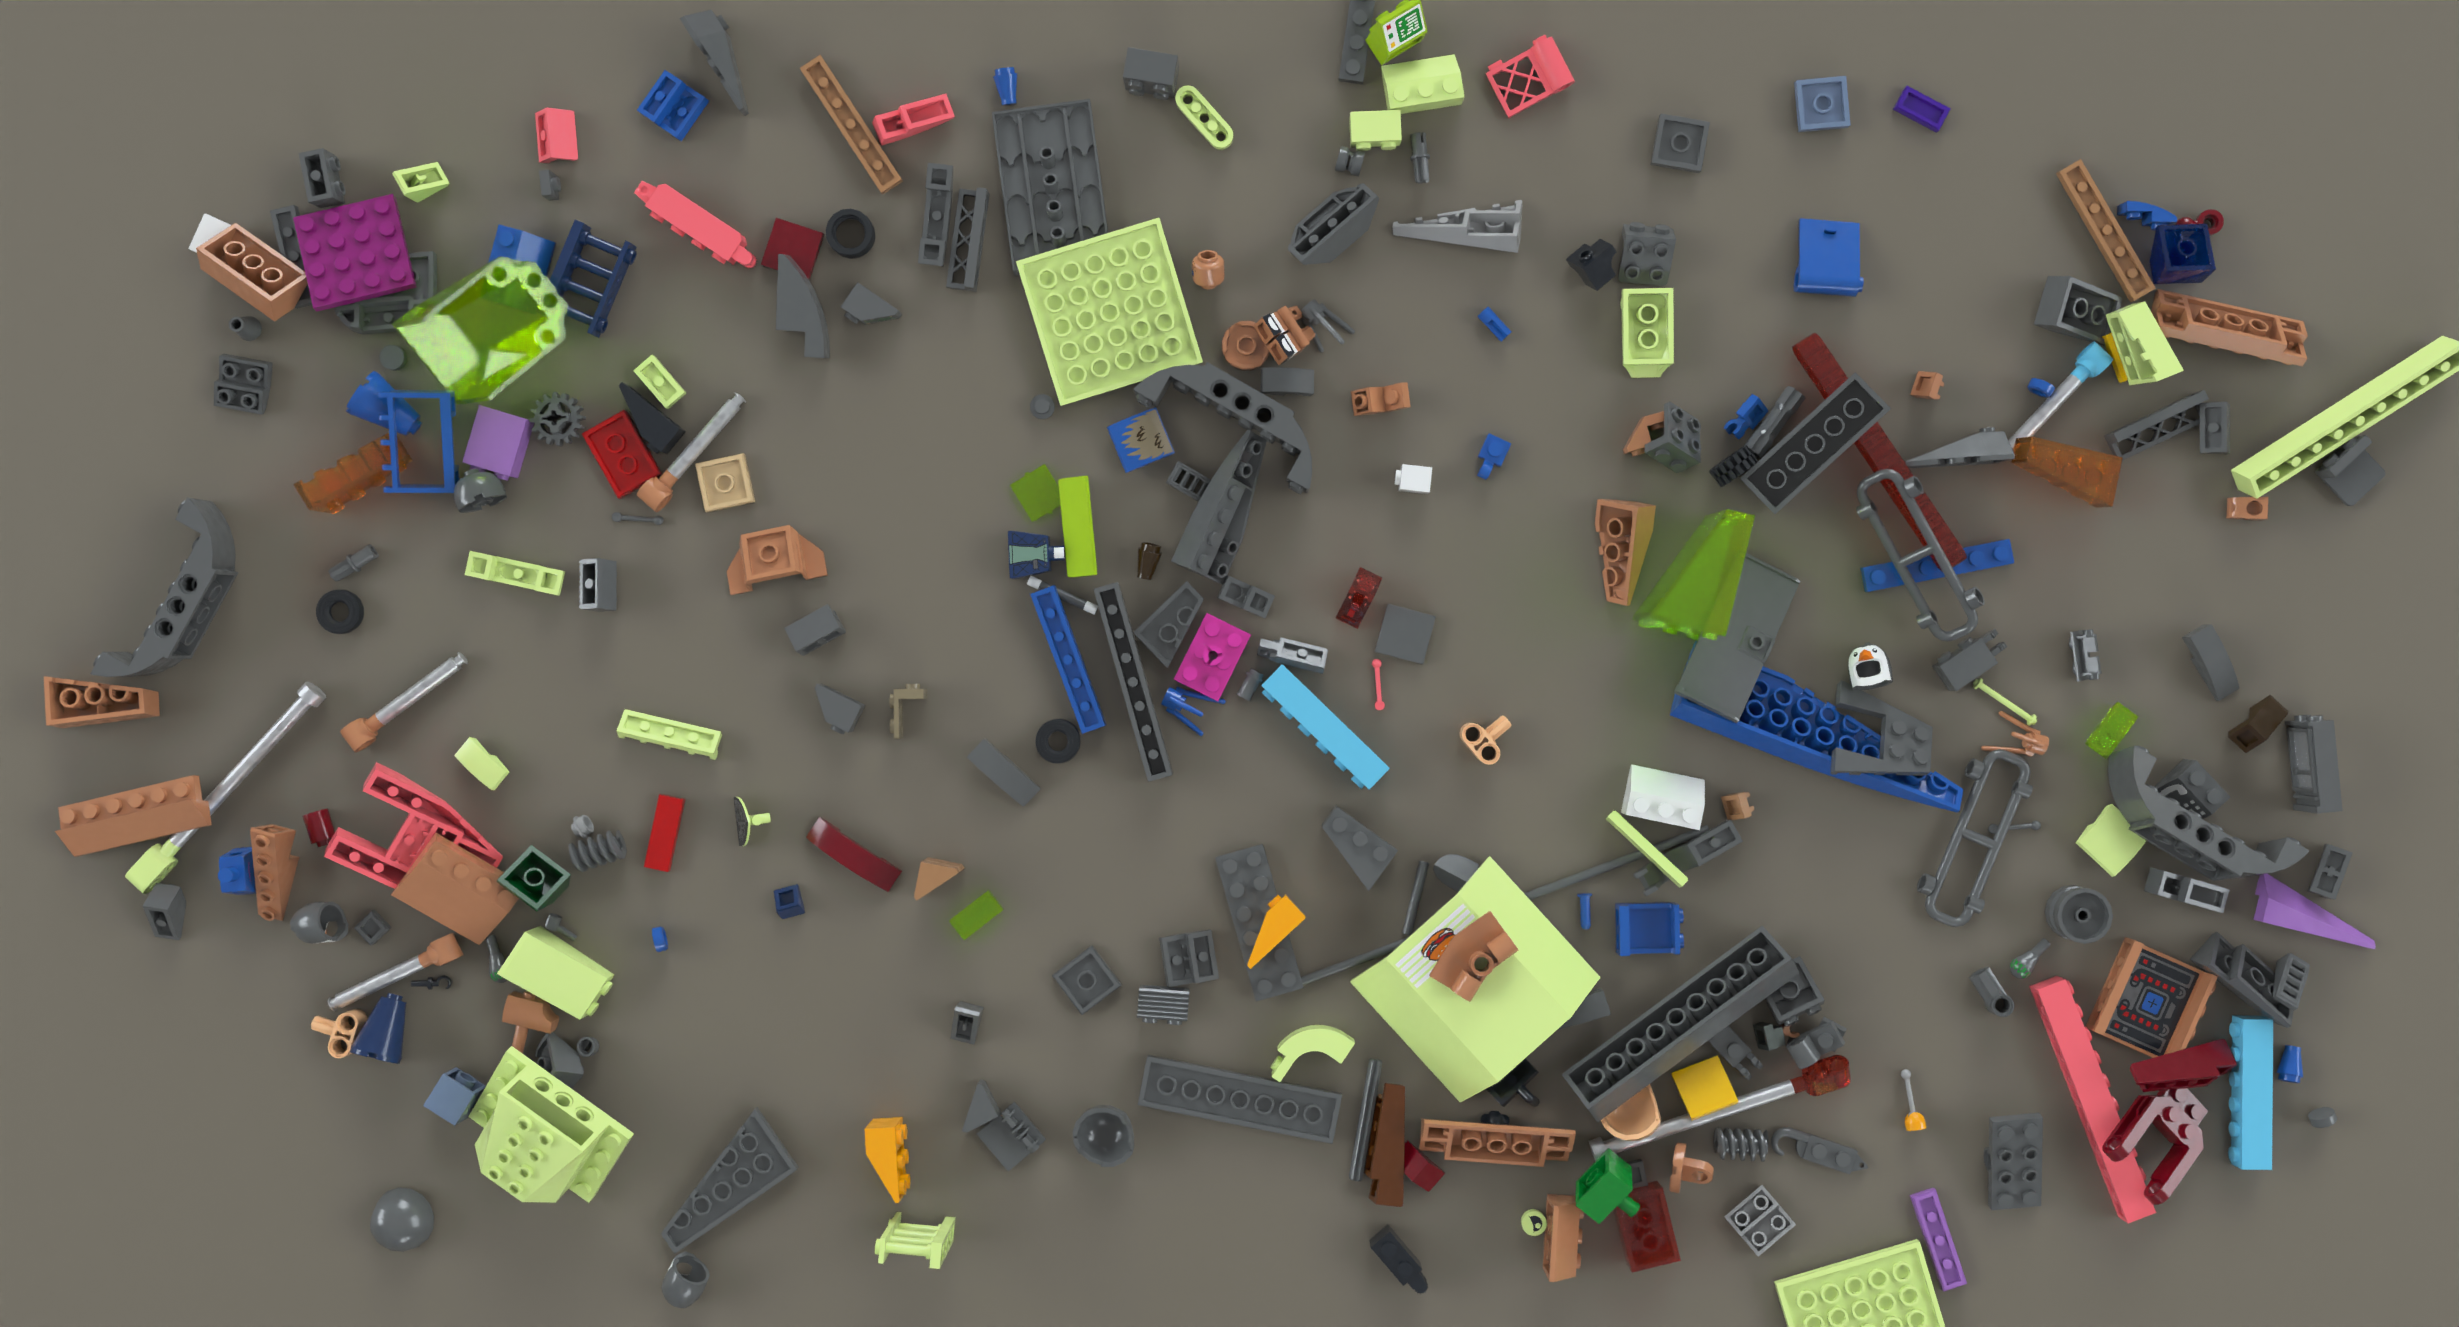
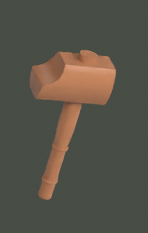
[502,991,560,1054]

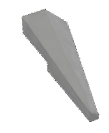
[1392,200,1523,253]

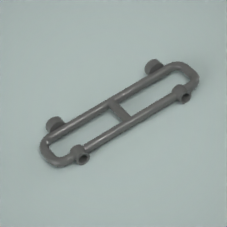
[1856,469,1985,641]
[1917,749,2033,927]

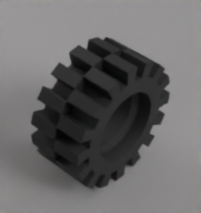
[1709,445,1758,487]

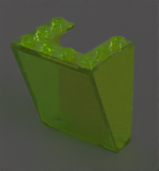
[1632,509,1755,640]

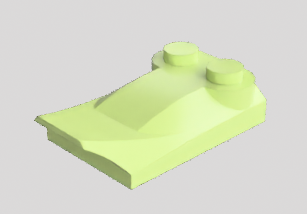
[1620,288,1674,378]

